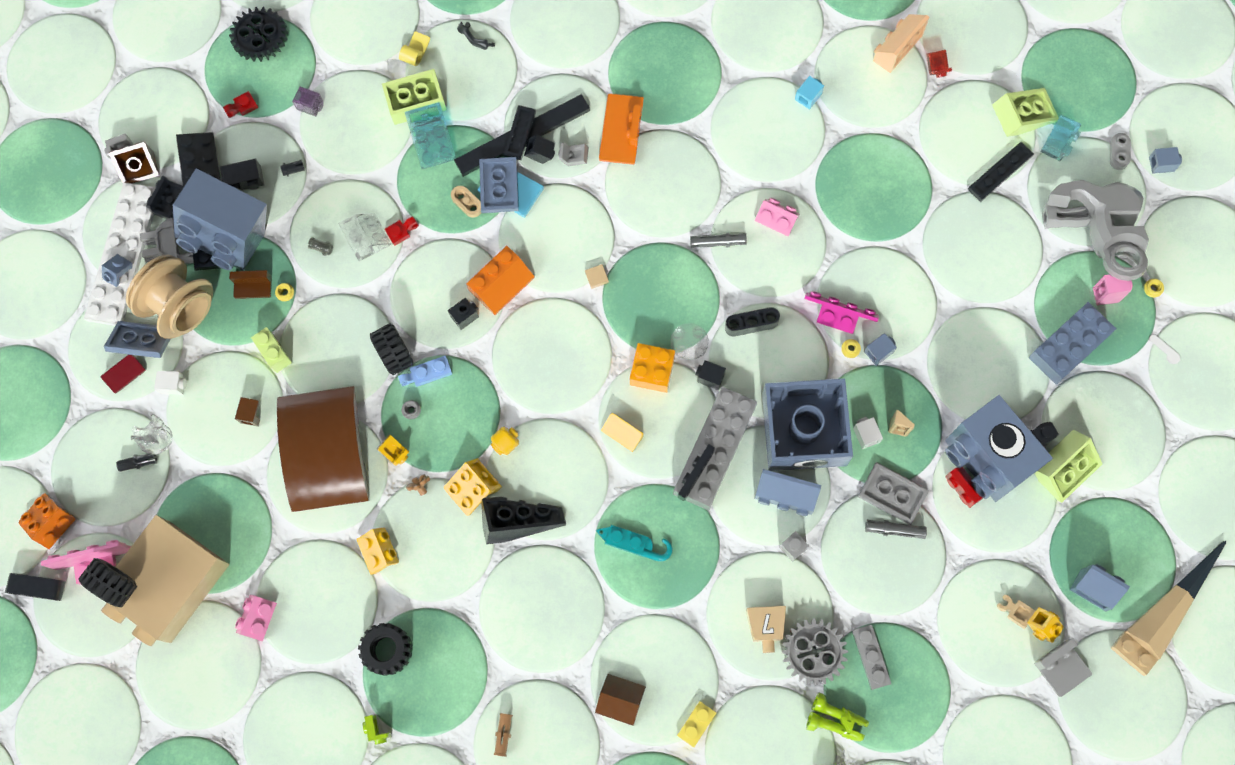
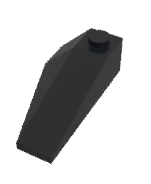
[481,497,566,545]

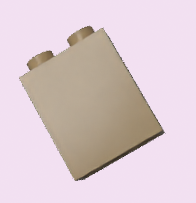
[101,515,230,646]

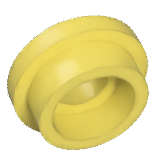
[1144,279,1164,298]
[275,283,294,302]
[841,339,861,358]

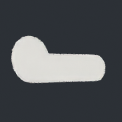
[1149,335,1180,364]

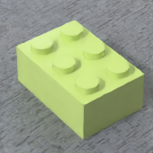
[382,69,447,125]

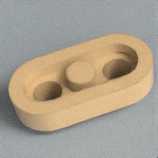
[451,186,482,218]

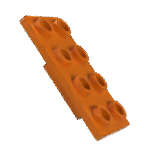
[599,94,644,165]

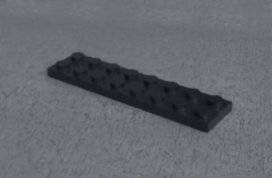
[176,132,220,271]

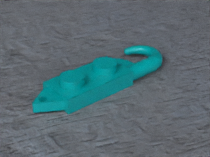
[596,525,673,562]

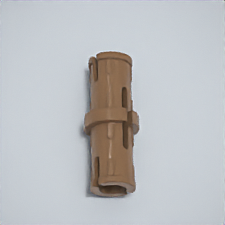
[494,713,513,757]

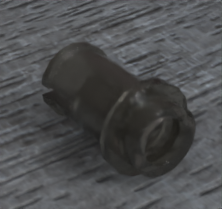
[308,237,333,256]

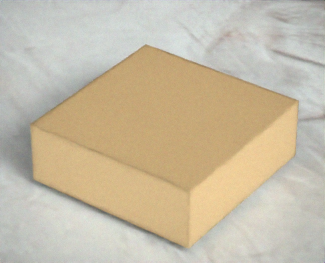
[585,264,609,289]

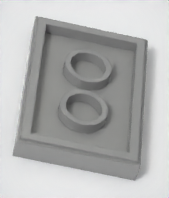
[858,462,929,525]

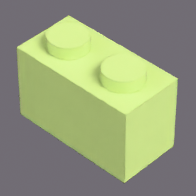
[251,327,292,373]

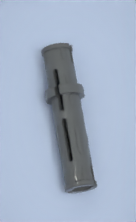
[690,233,747,248]
[865,519,927,539]

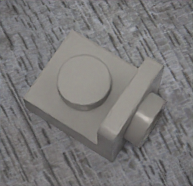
[104,134,133,159]

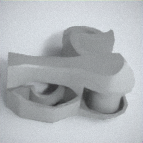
[1042,180,1149,281]

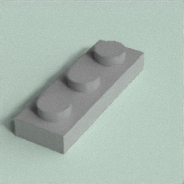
[852,625,891,690]

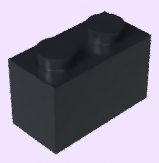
[220,158,264,191]

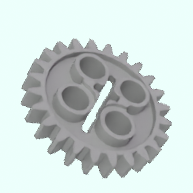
[781,618,848,686]

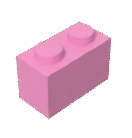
[1093,275,1133,306]

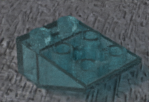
[405,102,456,169]

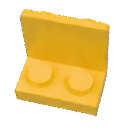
[444,458,502,516]

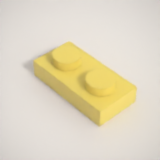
[677,701,716,747]

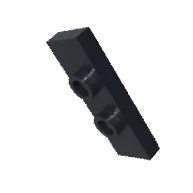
[503,105,536,161]
[678,444,715,501]

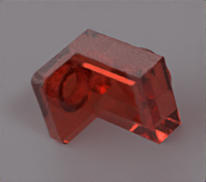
[926,50,952,78]

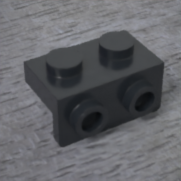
[146,175,183,219]

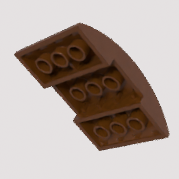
[277,386,369,512]

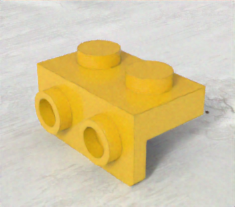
[356,528,399,575]

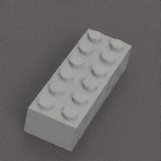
[673,386,757,511]

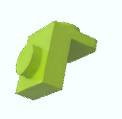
[362,715,392,745]

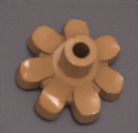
[406,474,430,496]

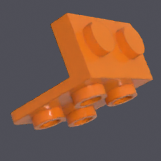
[18,493,76,549]

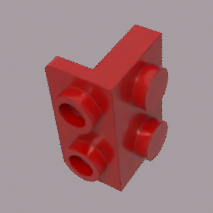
[945,467,983,508]

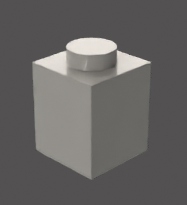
[779,531,809,562]

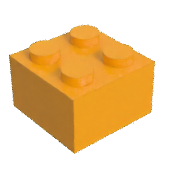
[629,343,675,393]

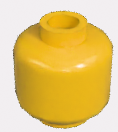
[490,426,519,455]

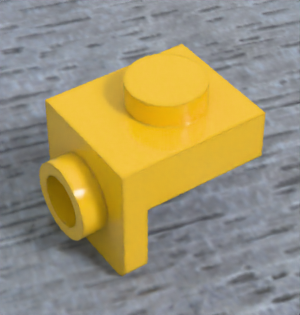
[377,435,409,466]

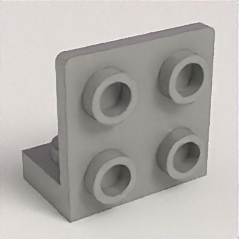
[1034,638,1092,697]

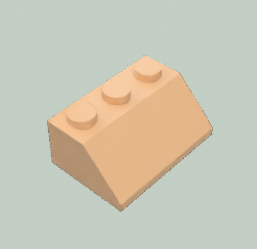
[873,14,930,73]

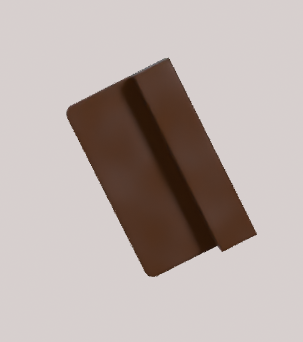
[229,270,272,299]

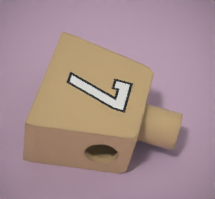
[746,606,786,653]

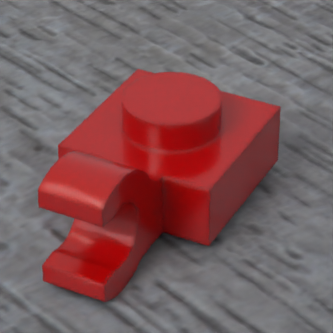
[223,91,258,118]
[384,216,419,246]

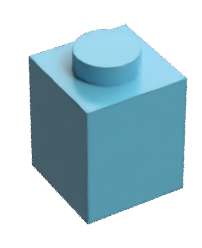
[795,76,824,110]

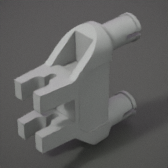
[139,218,193,264]

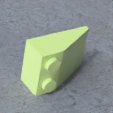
[992,88,1060,137]

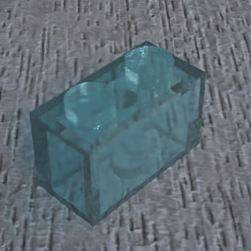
[1040,114,1081,161]

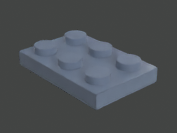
[479,157,519,213]
[104,321,171,358]

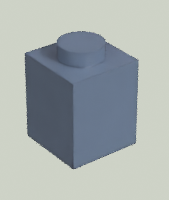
[1149,147,1182,174]
[864,333,897,366]

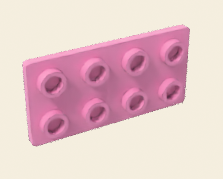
[41,540,131,585]

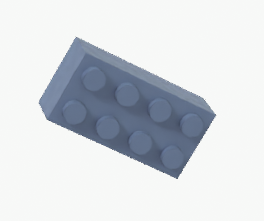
[1028,302,1117,385]

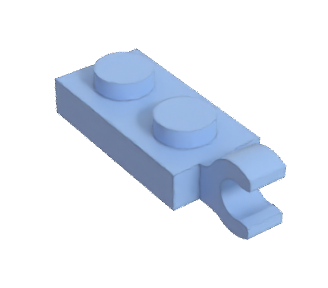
[398,355,453,387]

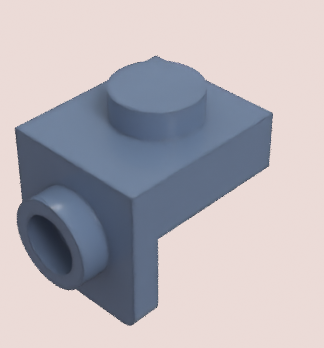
[101,254,132,287]

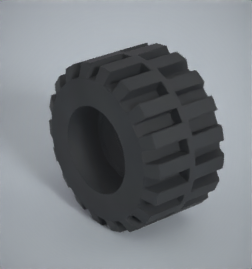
[370,323,413,376]
[78,558,137,608]
[358,623,413,676]

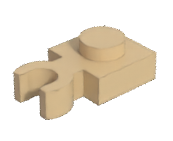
[997,595,1035,629]

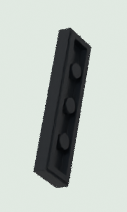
[968,142,1034,202]

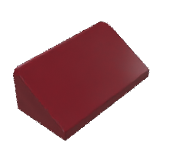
[100,354,146,394]

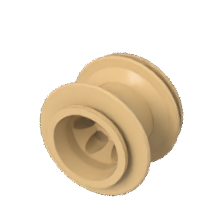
[126,255,213,339]

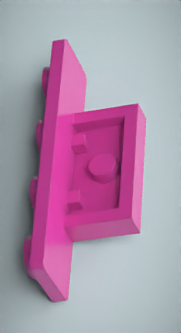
[804,291,879,334]

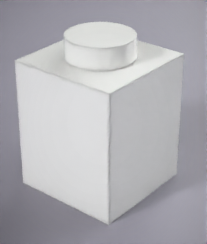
[154,371,187,395]
[853,417,883,449]

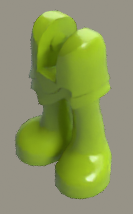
[806,692,869,741]

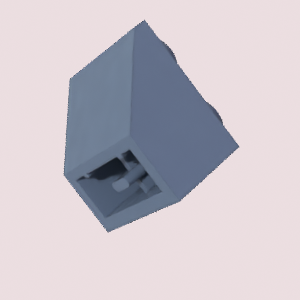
[1070,564,1130,612]

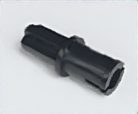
[116,452,157,472]

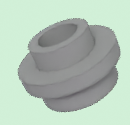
[401,400,421,420]

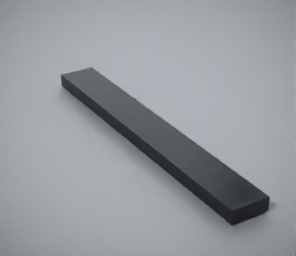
[454,94,590,177]

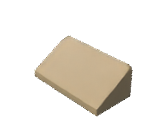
[888,410,915,437]

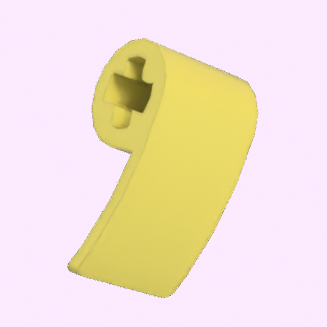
[399,31,430,66]

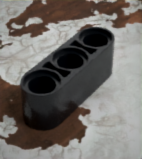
[725,307,780,337]
[4,573,66,601]

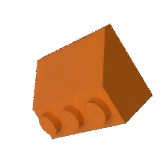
[466,245,535,315]

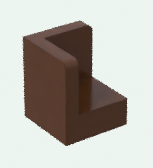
[235,397,260,427]

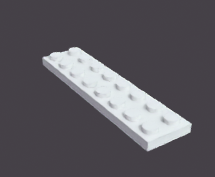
[84,182,155,326]

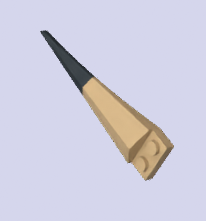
[1111,541,1226,676]

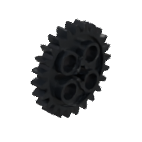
[229,7,288,62]

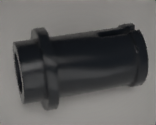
[280,160,305,177]

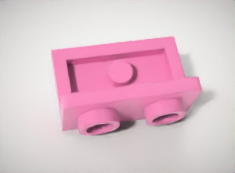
[755,198,800,236]
[235,595,277,641]

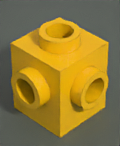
[1027,607,1064,643]

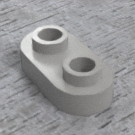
[1110,133,1131,170]

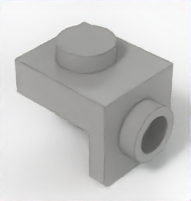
[558,142,589,166]

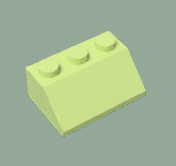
[1035,430,1102,503]

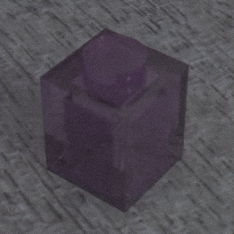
[292,86,323,117]

